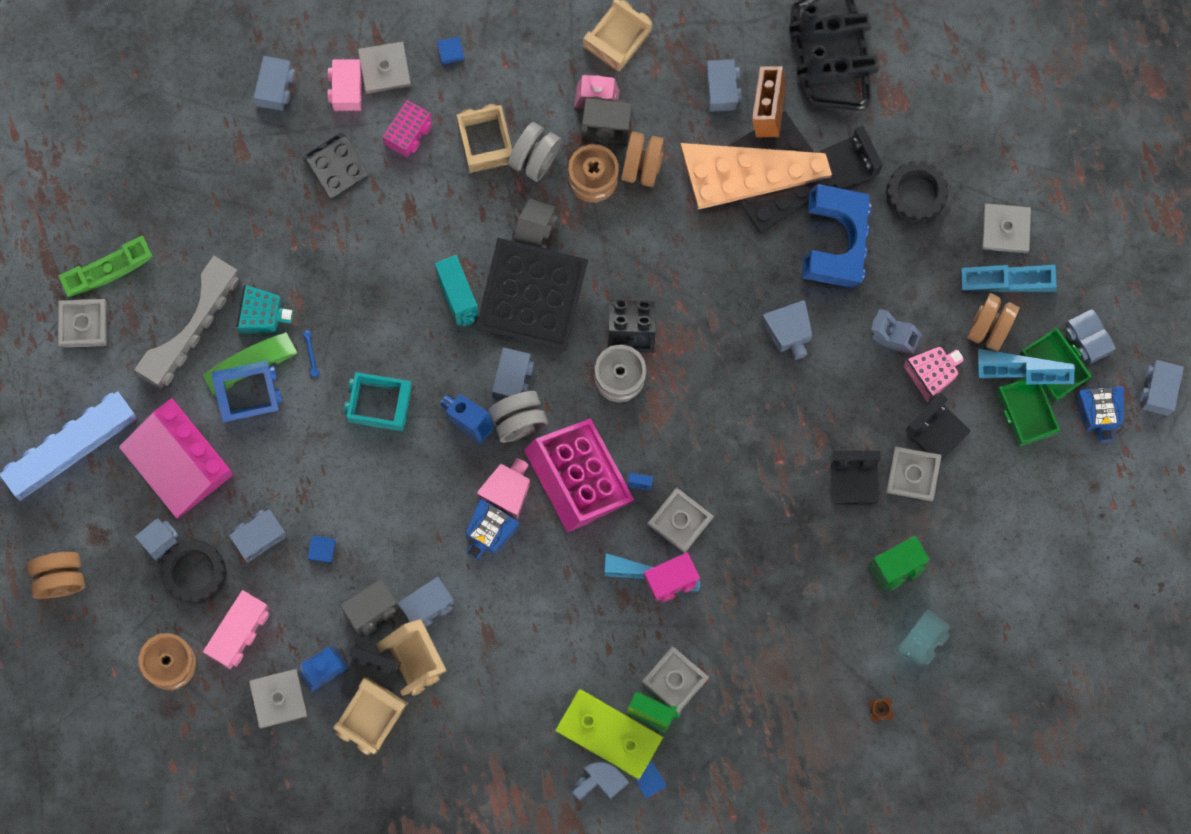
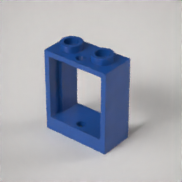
[212,360,282,422]

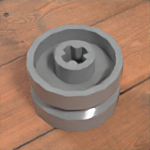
[508,122,562,182]
[594,345,646,403]
[488,391,548,443]

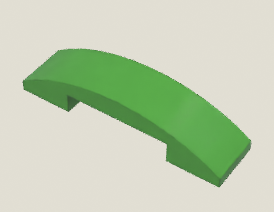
[59,235,153,297]
[203,333,297,396]

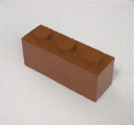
[752,66,786,137]

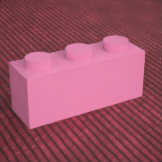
[203,590,270,670]

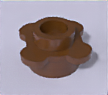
[868,697,894,723]

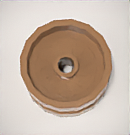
[622,131,664,187]
[568,144,619,202]
[967,293,1020,352]
[26,552,86,599]
[139,633,197,691]

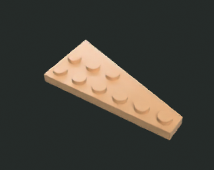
[680,143,832,210]

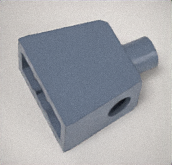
[761,300,812,360]

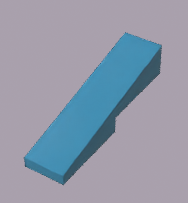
[961,265,1057,292]
[978,349,1074,385]
[604,553,700,591]

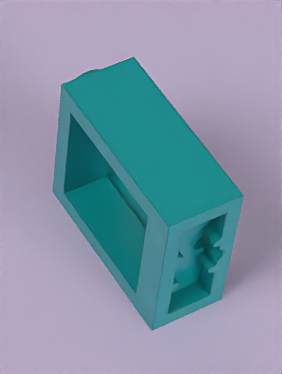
[434,255,478,326]
[344,372,412,432]

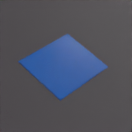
[634,761,667,798]

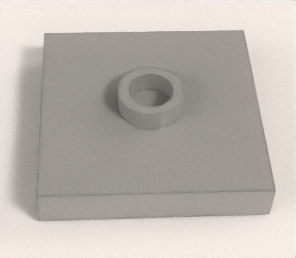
[358,42,411,94]
[982,204,1031,254]
[58,299,107,348]
[886,447,942,502]
[647,487,714,554]
[641,646,709,714]
[249,669,308,729]

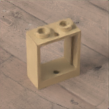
[457,104,512,173]

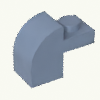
[871,309,922,355]
[572,762,629,801]

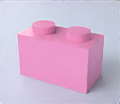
[328,60,361,111]

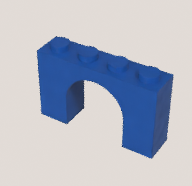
[802,184,871,288]

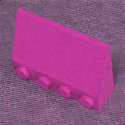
[119,398,233,519]
[524,418,634,533]

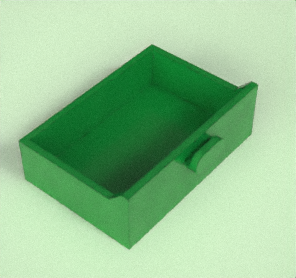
[1019,327,1092,403]
[996,378,1060,447]
[627,691,680,733]

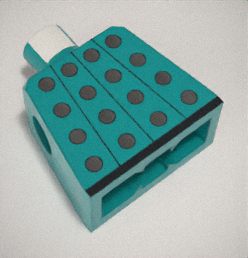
[236,285,293,334]

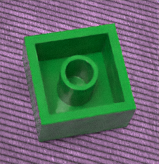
[868,536,930,591]

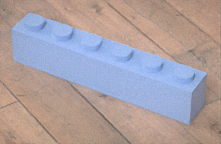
[0,391,138,501]

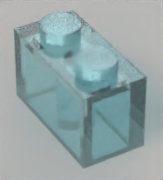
[897,609,951,667]

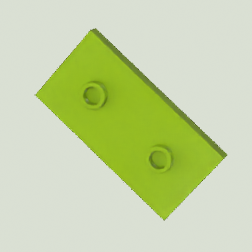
[555,689,663,780]

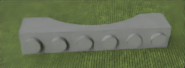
[134,256,240,390]

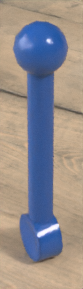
[303,330,319,378]

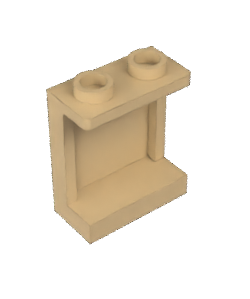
[583,0,652,72]
[376,619,446,696]
[333,677,408,755]

